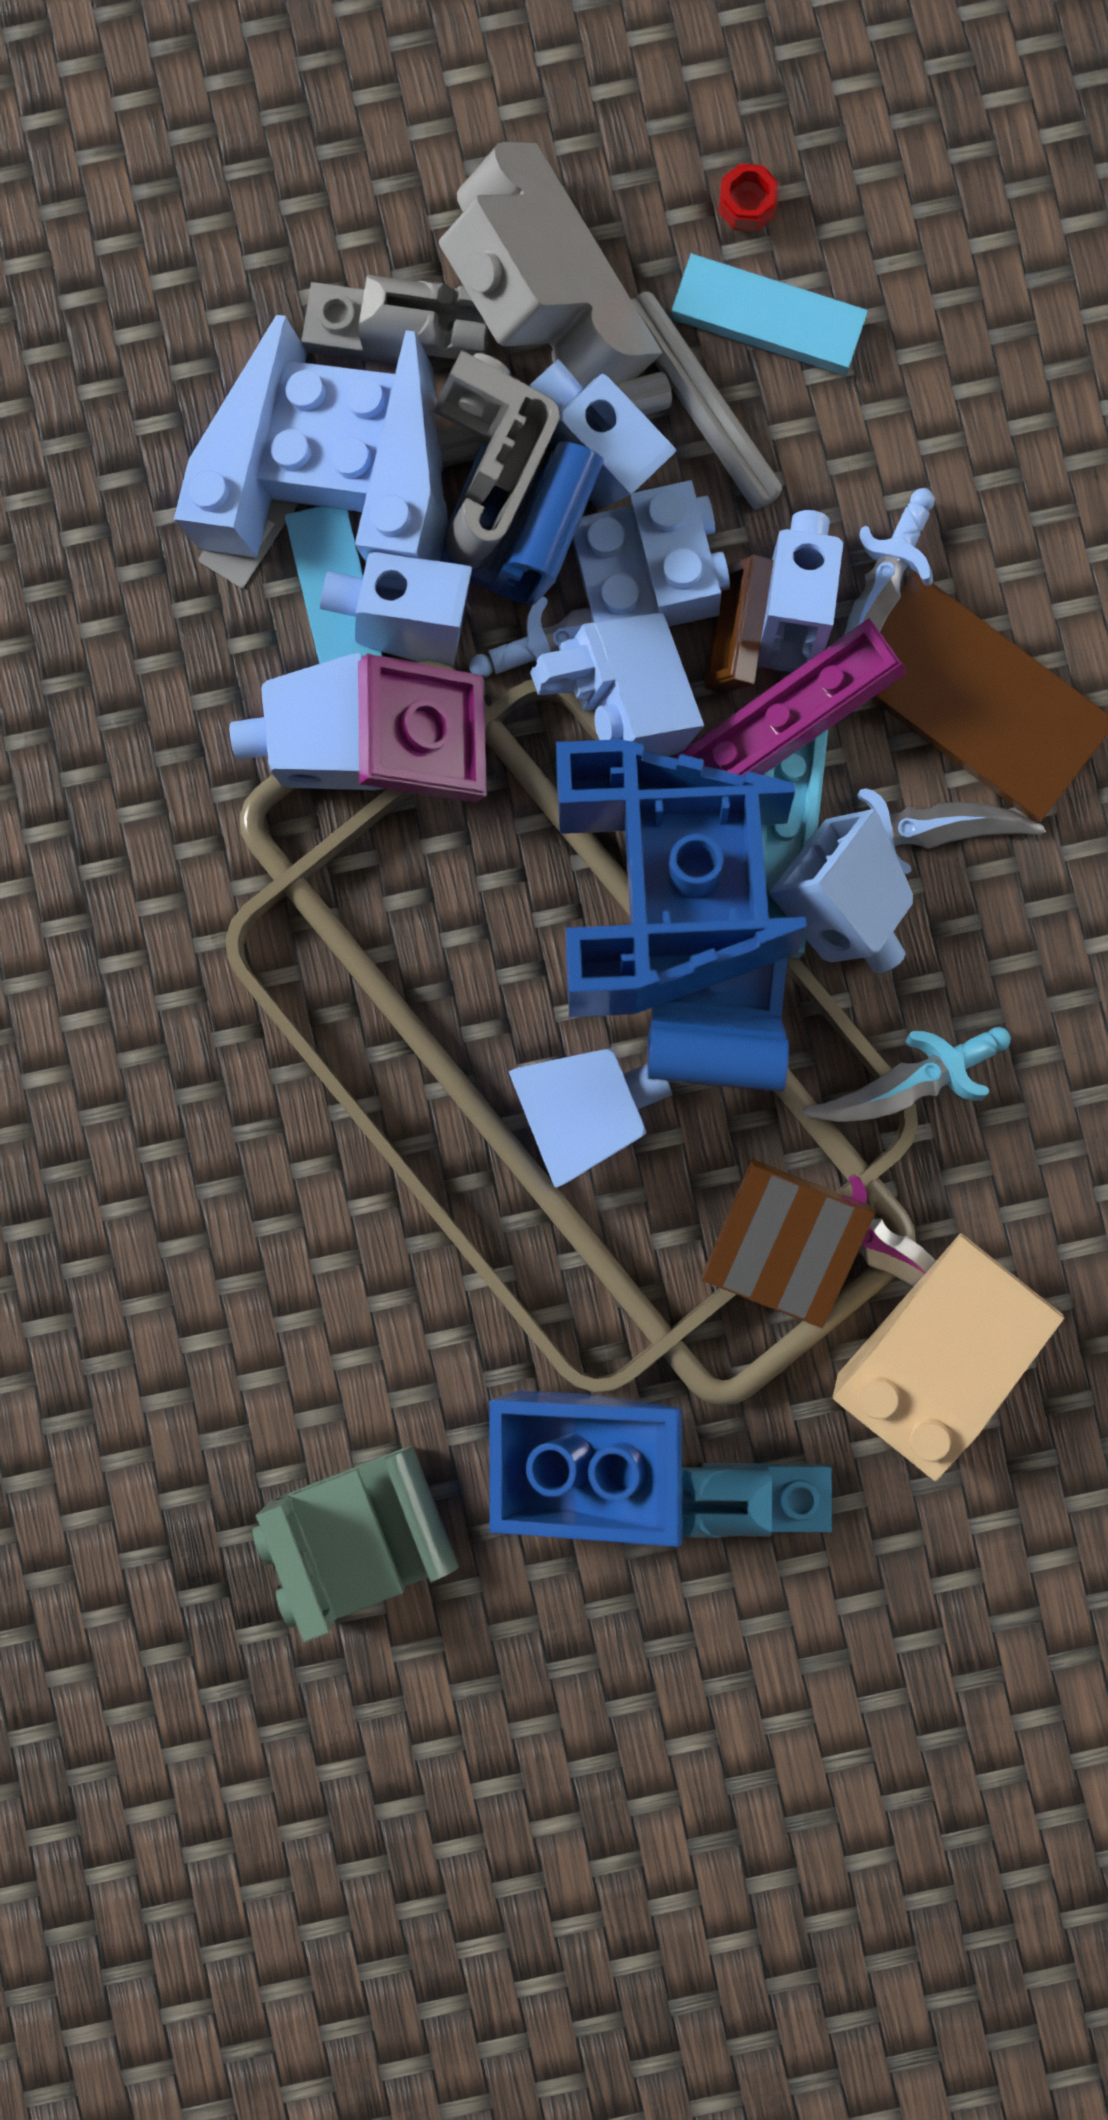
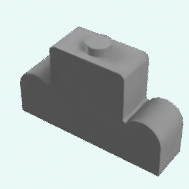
[439,142,663,387]

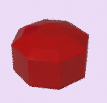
[718,163,779,232]

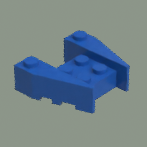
[556,739,807,1017]

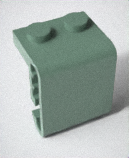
[252,1445,459,1642]

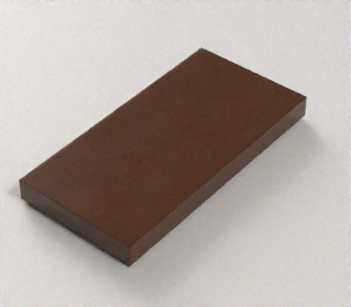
[871,572,1108,823]

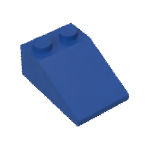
[489,1390,682,1547]

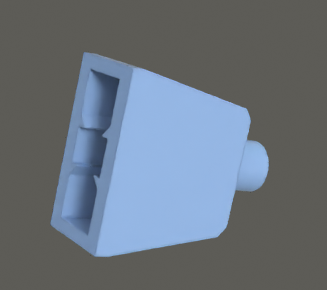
[530,359,677,510]
[757,510,843,672]
[320,552,472,667]
[230,653,384,790]
[769,809,913,973]
[508,1048,672,1188]

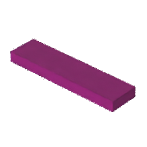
[673,618,907,776]

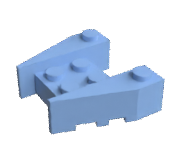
[174,315,448,562]

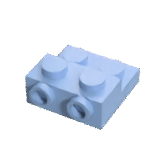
[572,480,730,627]

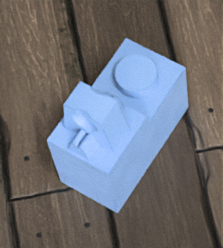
[530,612,704,756]

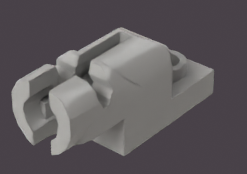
[301,275,489,365]

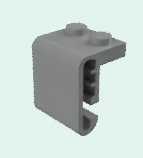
[433,350,559,569]

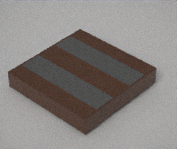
[702,1159,875,1328]

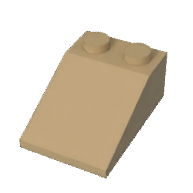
[832,1233,1064,1482]

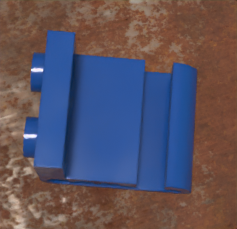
[440,442,604,606]
[647,958,788,1092]

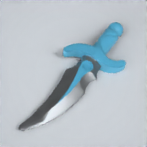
[801,1027,1011,1122]

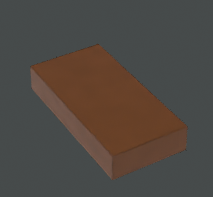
[704,554,774,694]

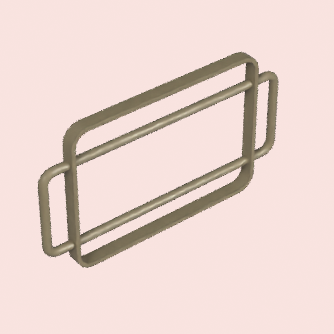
[225,661,918,1406]

